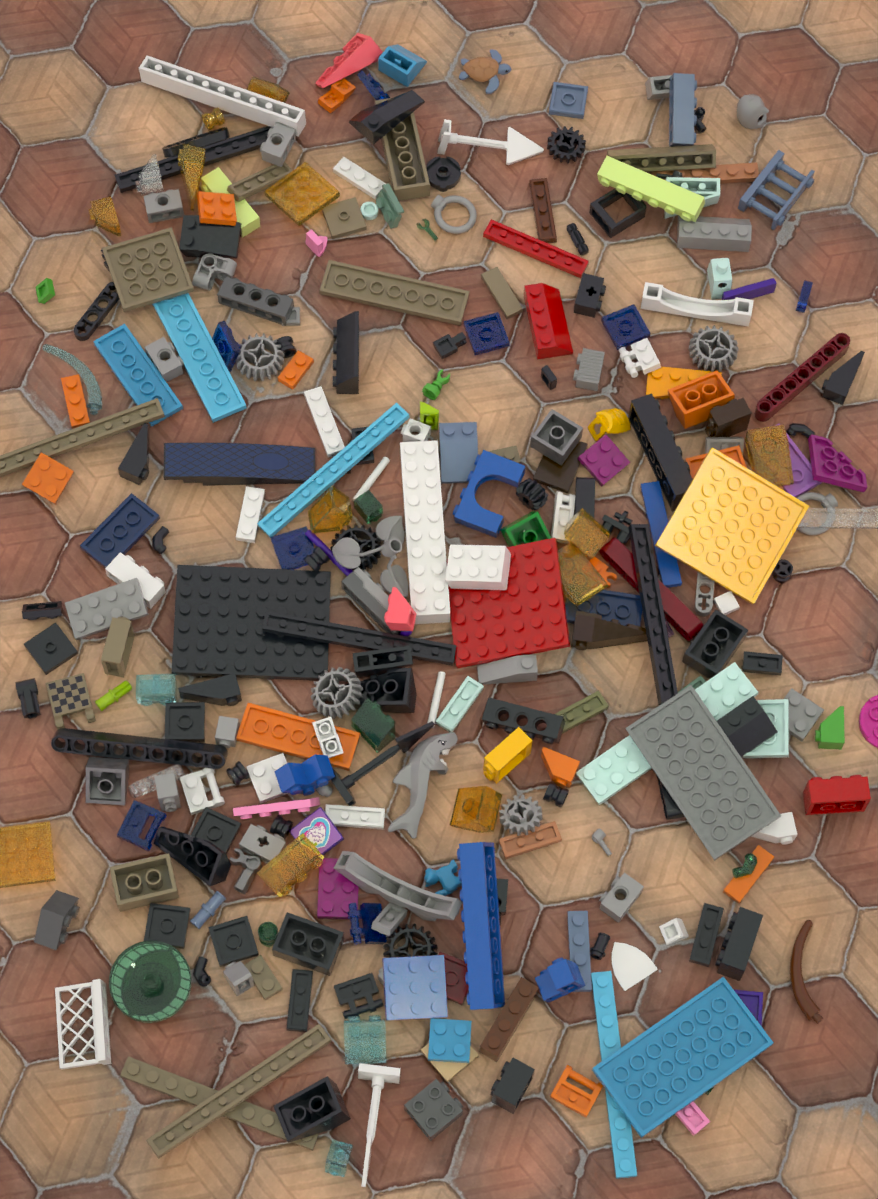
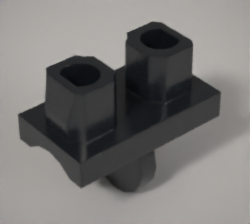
[600,511,633,544]

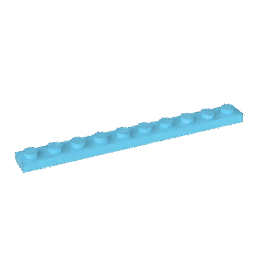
[257,403,410,538]
[591,971,637,1179]

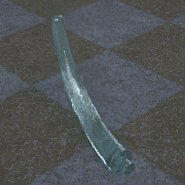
[42,344,102,415]

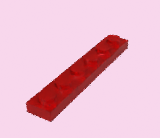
[483,219,589,278]

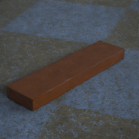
[529,178,557,243]

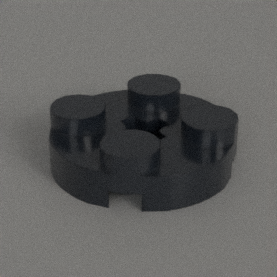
[426,156,461,192]

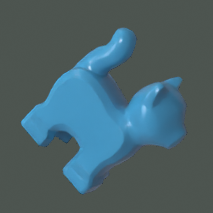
[424,859,462,896]

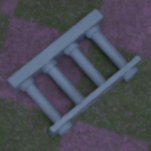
[738,150,815,230]

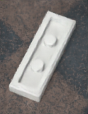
[325,804,385,830]

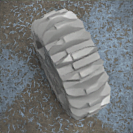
[688,325,738,372]
[235,333,284,381]
[311,667,363,719]

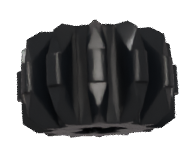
[516,478,548,511]

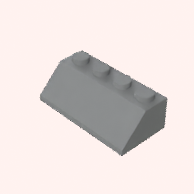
[677,215,752,252]

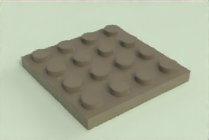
[102,227,194,312]

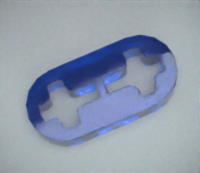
[796,280,813,313]

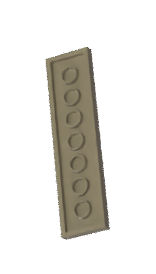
[319,260,470,326]

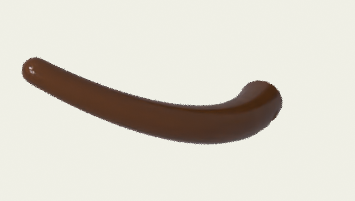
[790,920,823,1024]

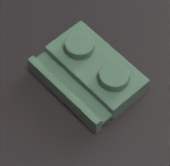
[376,183,404,229]

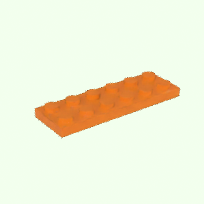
[236,703,360,771]

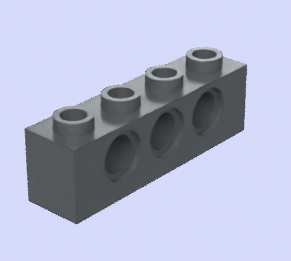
[217,277,294,326]

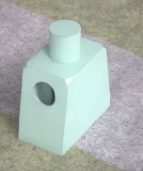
[707,258,732,300]

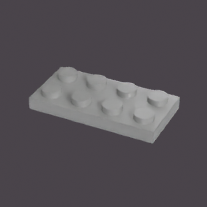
[65,578,149,640]

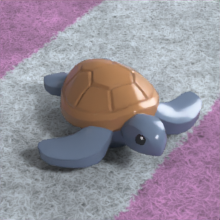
[459,49,511,94]

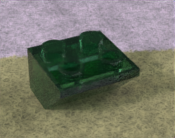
[351,698,395,753]

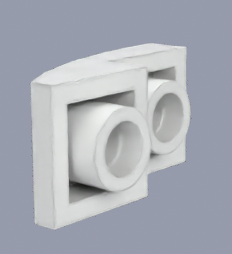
[312,717,344,758]

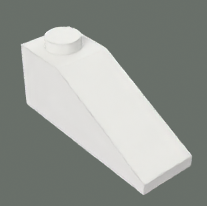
[751,812,797,845]

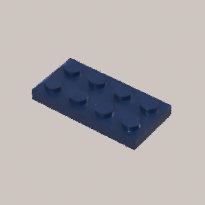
[80,493,160,568]
[565,584,642,626]

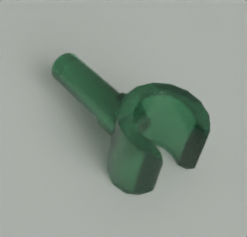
[417,219,438,241]

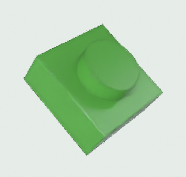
[35,278,55,304]

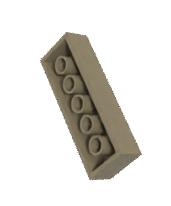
[375,98,430,201]

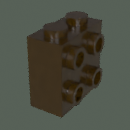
[705,398,752,437]

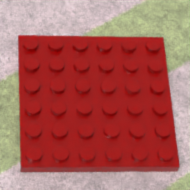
[446,538,570,668]

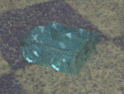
[344,1015,387,1064]

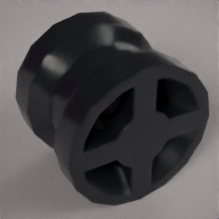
[276,336,297,358]
[772,559,793,583]
[226,761,250,786]
[270,815,293,839]

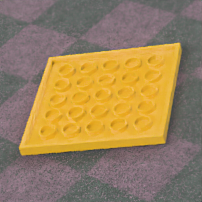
[655,447,809,604]

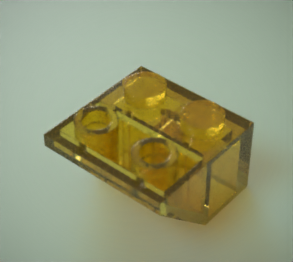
[564,508,610,559]

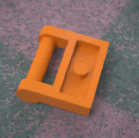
[550,1065,603,1118]

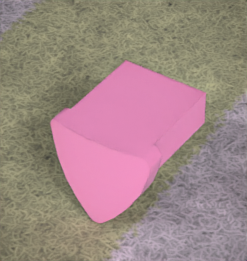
[305,229,327,257]

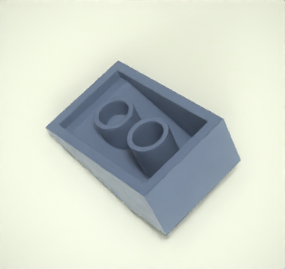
[439,422,478,484]

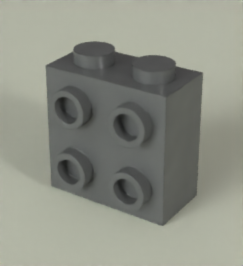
[404,1079,463,1141]

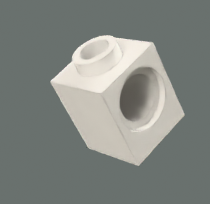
[401,418,431,442]

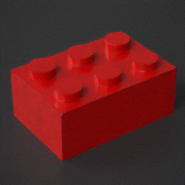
[803,774,871,815]

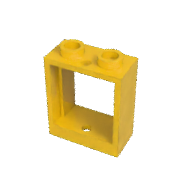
[483,727,532,784]

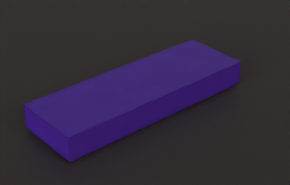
[722,278,777,300]

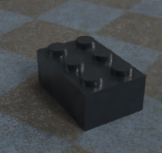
[682,609,748,679]
[715,907,763,981]
[272,912,344,976]

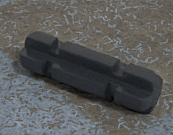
[567,223,589,256]

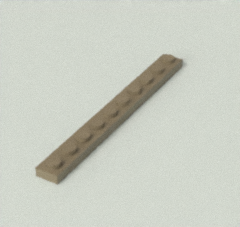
[0,398,165,477]
[147,1024,331,1159]
[120,1056,320,1151]

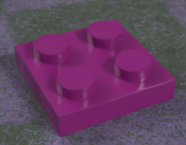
[577,435,630,487]

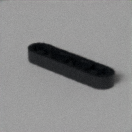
[162,127,230,157]
[74,282,119,341]

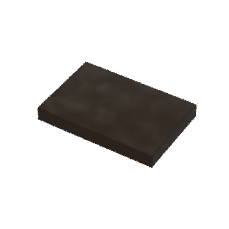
[533,441,588,493]

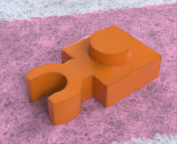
[582,556,617,588]

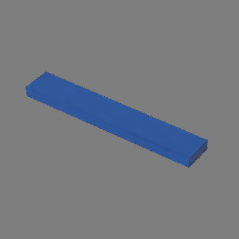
[640,481,682,588]

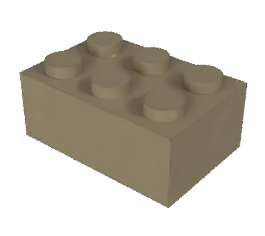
[110,853,179,912]

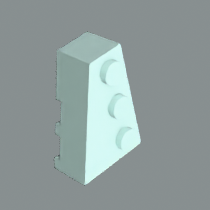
[664,177,720,219]

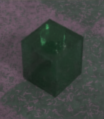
[354,490,383,524]

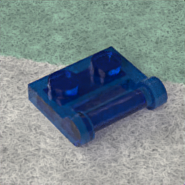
[117,800,167,851]

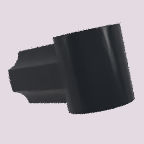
[15,678,41,719]

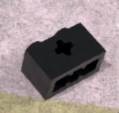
[573,273,606,318]

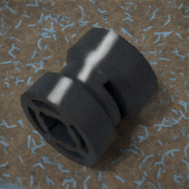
[304,546,330,573]
[543,782,569,808]

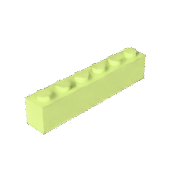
[597,156,705,222]

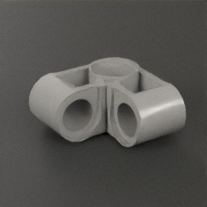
[192,253,237,291]

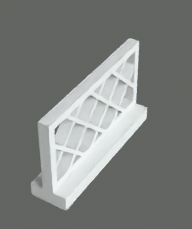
[55,979,111,1070]

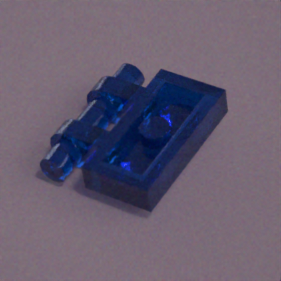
[357,71,390,100]
[347,903,387,945]

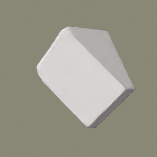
[659,918,689,945]

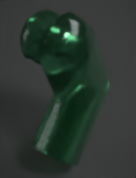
[732,853,757,878]

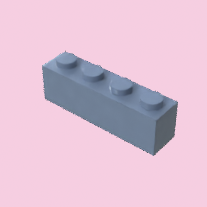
[669,73,697,147]

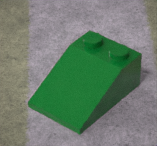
[500,511,564,564]

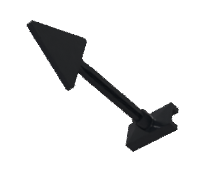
[331,721,435,806]

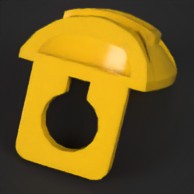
[588,408,631,441]

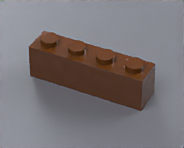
[479,977,539,1062]

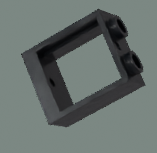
[589,188,646,238]

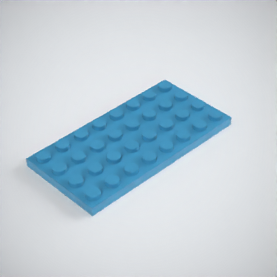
[592,976,774,1138]

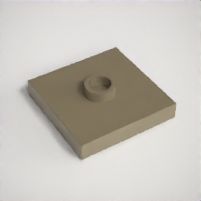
[322,197,367,239]

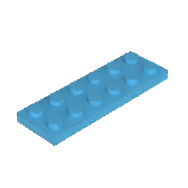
[93,324,183,427]

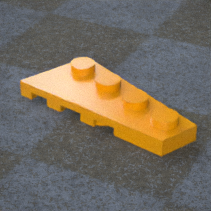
[646,367,722,399]

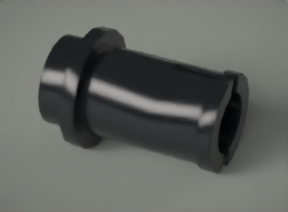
[590,932,610,960]

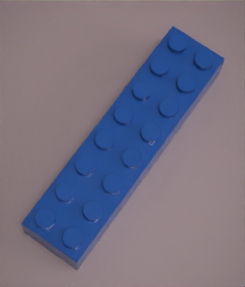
[457,842,505,1010]

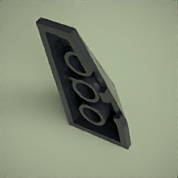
[349,90,425,145]
[338,668,417,713]
[153,826,231,886]

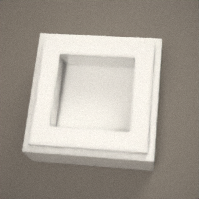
[713,591,740,615]

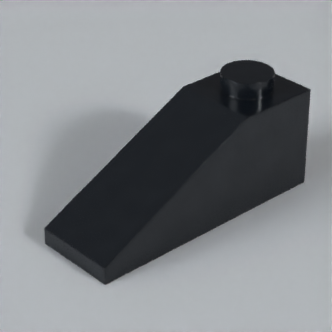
[821,351,865,405]
[118,423,149,485]
[353,645,413,678]
[178,673,242,706]

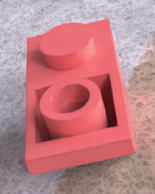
[384,587,416,631]

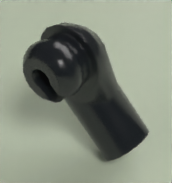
[694,107,706,134]
[787,423,815,439]
[152,526,169,554]

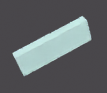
[435,676,484,732]

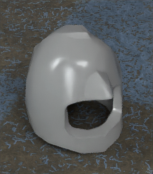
[737,94,769,129]

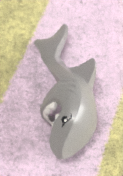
[388,732,458,839]

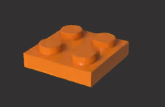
[197,191,237,226]
[22,452,74,504]

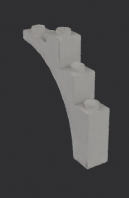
[334,851,463,921]

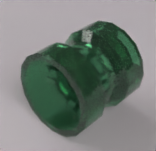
[258,922,278,947]

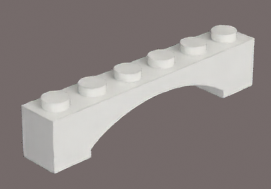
[640,282,754,327]

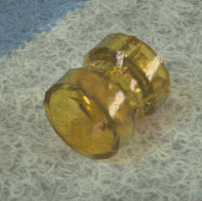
[201,107,225,131]

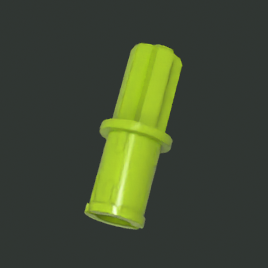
[95,681,132,711]

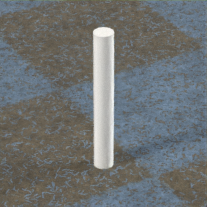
[352,457,390,504]
[427,671,446,728]

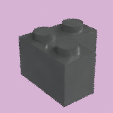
[34,890,80,950]

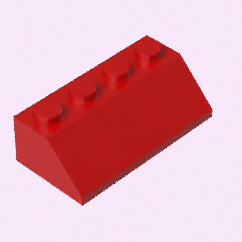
[523,283,573,360]

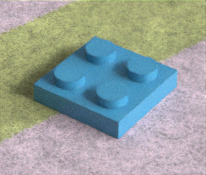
[428,1018,472,1063]

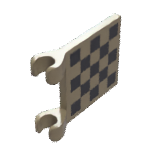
[46,673,96,730]

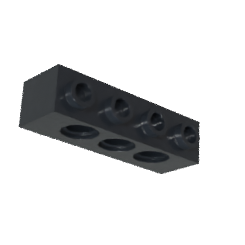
[482,697,566,745]

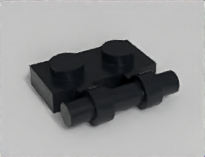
[334,973,384,1019]

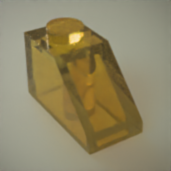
[88,196,122,236]

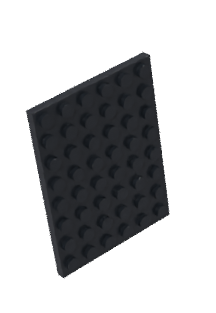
[172,565,331,681]

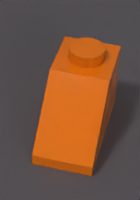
[541,747,580,788]

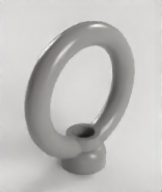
[431,195,477,234]
[797,492,838,535]

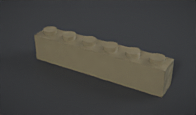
[607,144,716,172]

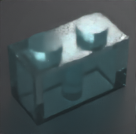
[136,674,177,706]

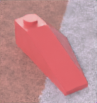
[315,33,383,88]

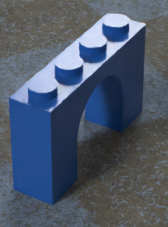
[453,450,525,538]

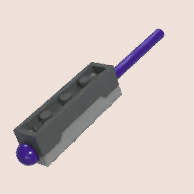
[305,529,413,637]

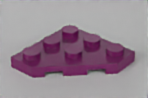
[808,434,867,492]

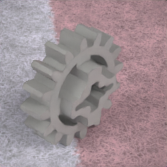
[499,795,543,836]

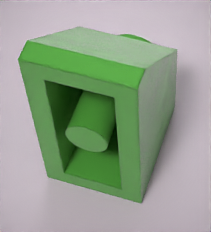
[815,706,845,750]

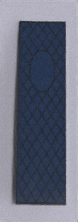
[163,443,316,486]

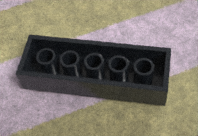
[628,394,693,512]

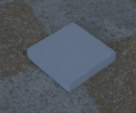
[549,82,588,119]

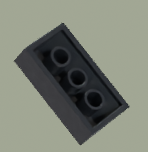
[333,311,359,394]
[717,696,778,758]

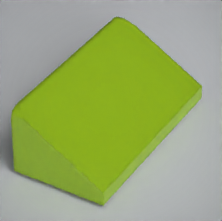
[420,401,439,430]

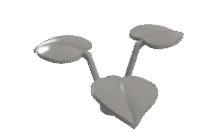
[332,516,408,597]

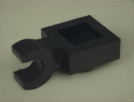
[433,332,467,359]

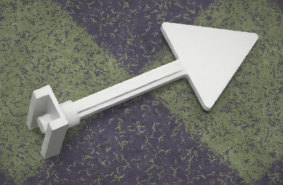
[437,119,544,165]
[358,1063,401,1187]

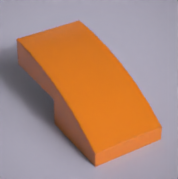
[318,78,356,113]

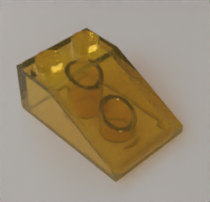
[178,144,206,211]
[745,424,794,487]
[558,543,608,606]

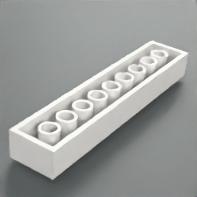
[400,440,450,624]

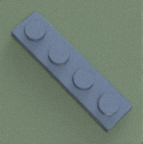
[567,911,592,992]

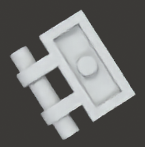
[619,338,661,378]

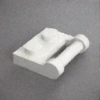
[180,768,225,815]

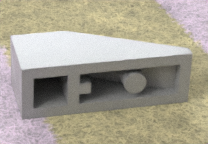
[477,654,538,685]

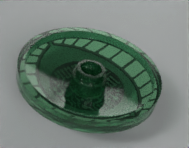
[109,940,192,1023]

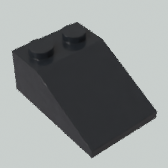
[179,215,242,258]
[274,1076,351,1142]

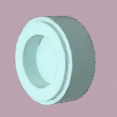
[360,202,378,220]

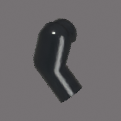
[193,956,211,987]

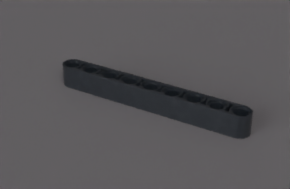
[51,728,228,769]

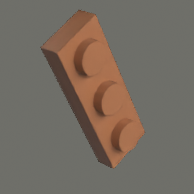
[499,821,562,859]

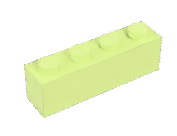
[201,167,260,237]

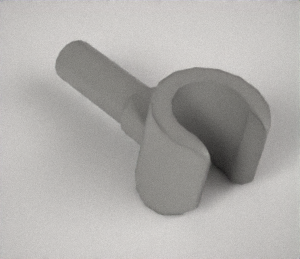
[592,829,612,856]

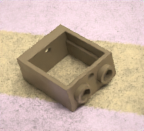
[101,617,135,678]

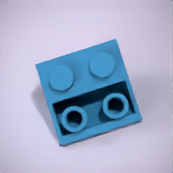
[378,44,427,87]

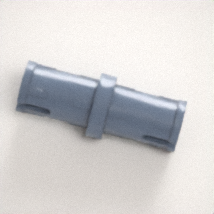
[190,891,226,929]

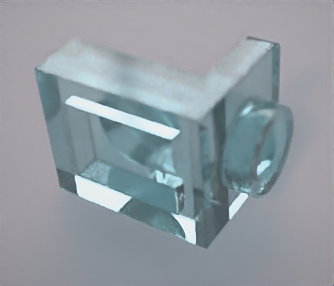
[325,1140,353,1177]

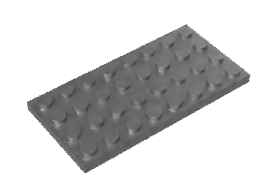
[625,685,781,861]

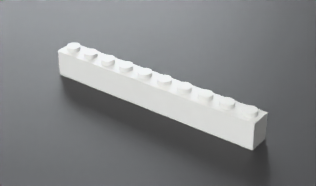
[139,56,306,137]

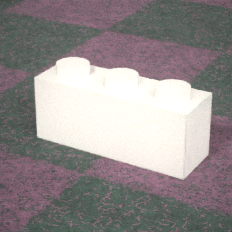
[105,552,166,609]

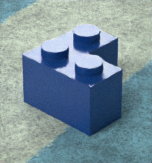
[274,754,335,796]
[535,958,585,1003]

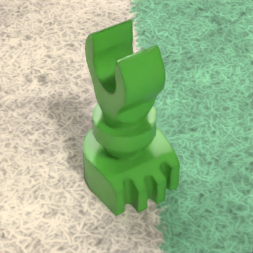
[422,370,450,400]

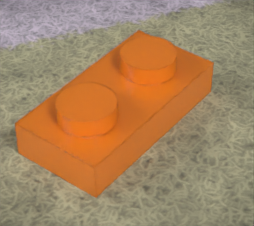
[277,350,314,390]

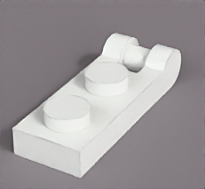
[551,491,576,544]

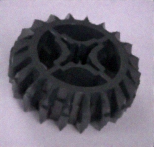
[330,523,381,571]
[383,923,438,958]

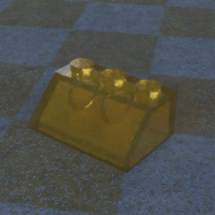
[257,833,325,898]

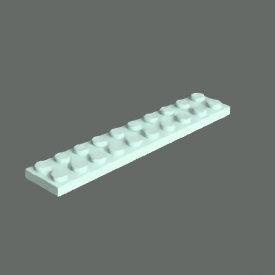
[576,662,758,805]

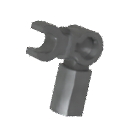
[230,848,262,894]

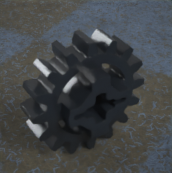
[547,126,586,163]

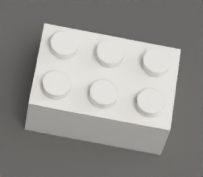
[445,545,511,590]

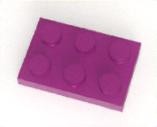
[317,858,359,919]

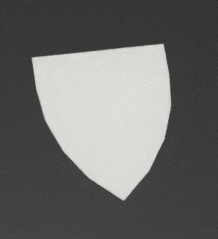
[612,942,658,991]

